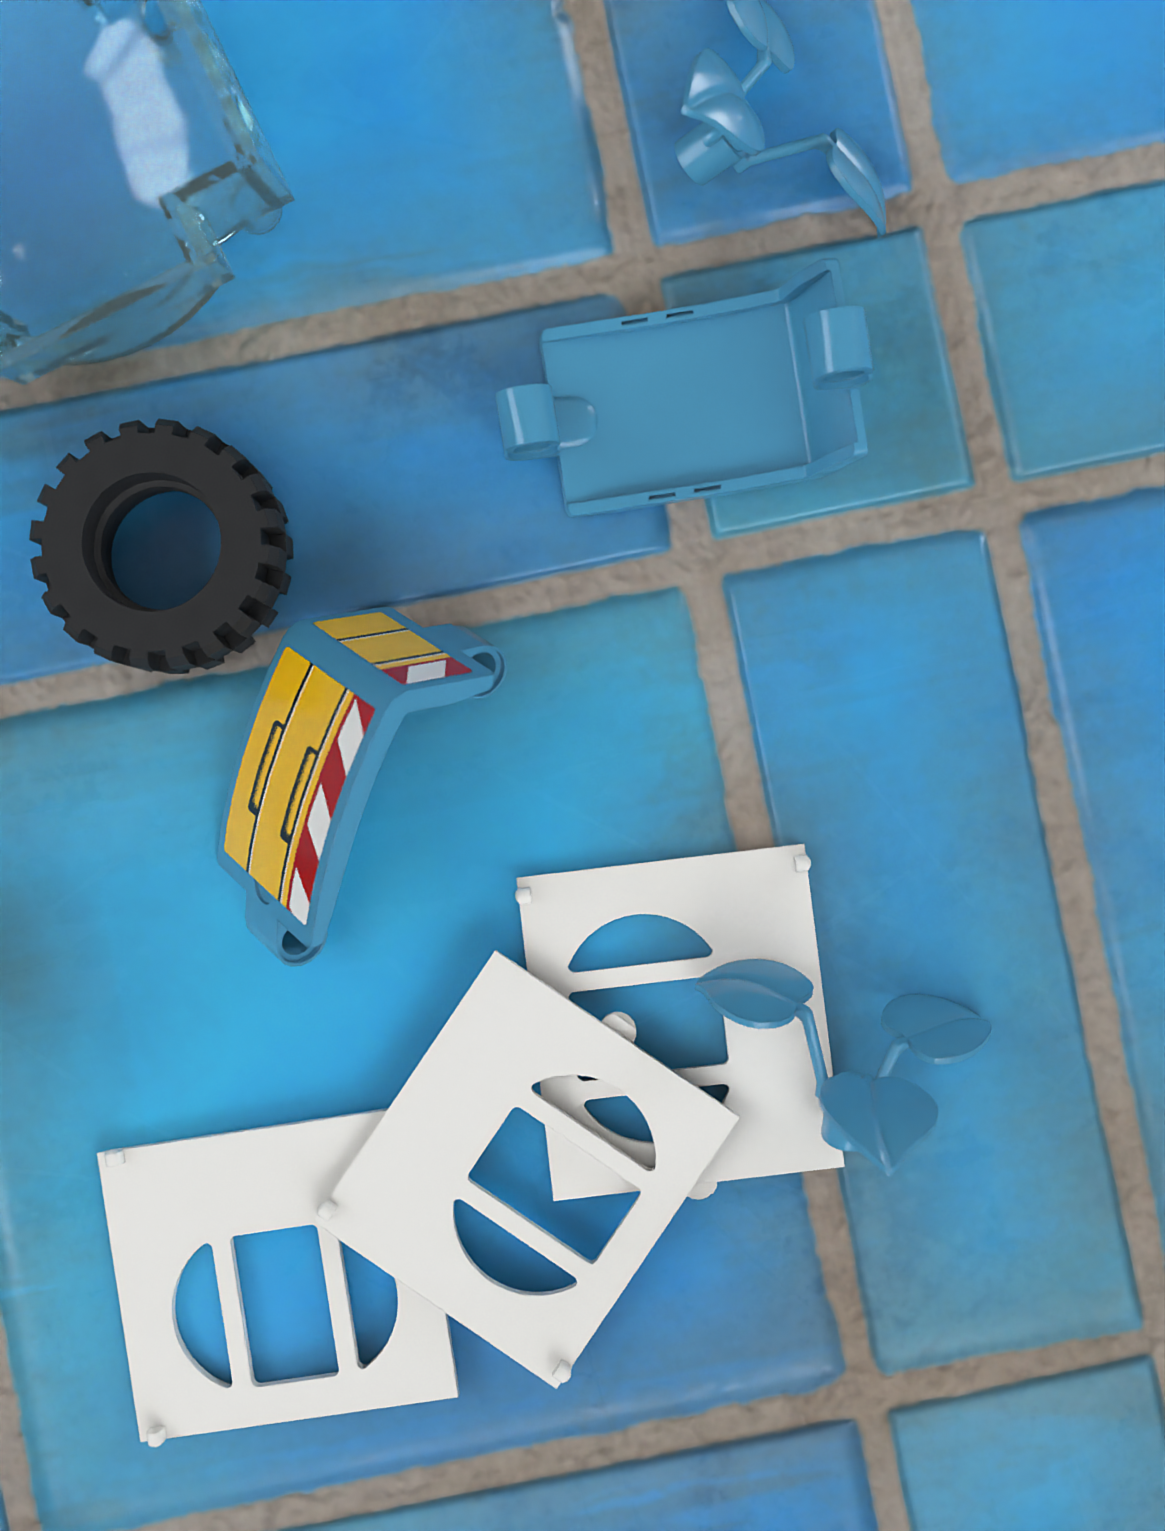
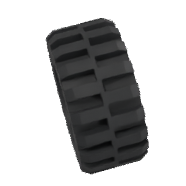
[29,419,294,674]

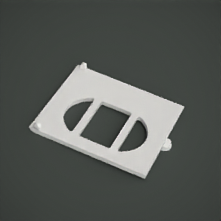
[515,844,845,1201]
[313,950,740,1389]
[97,1108,460,1447]

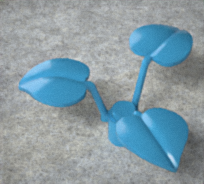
[675,0,886,238]
[695,959,992,1176]

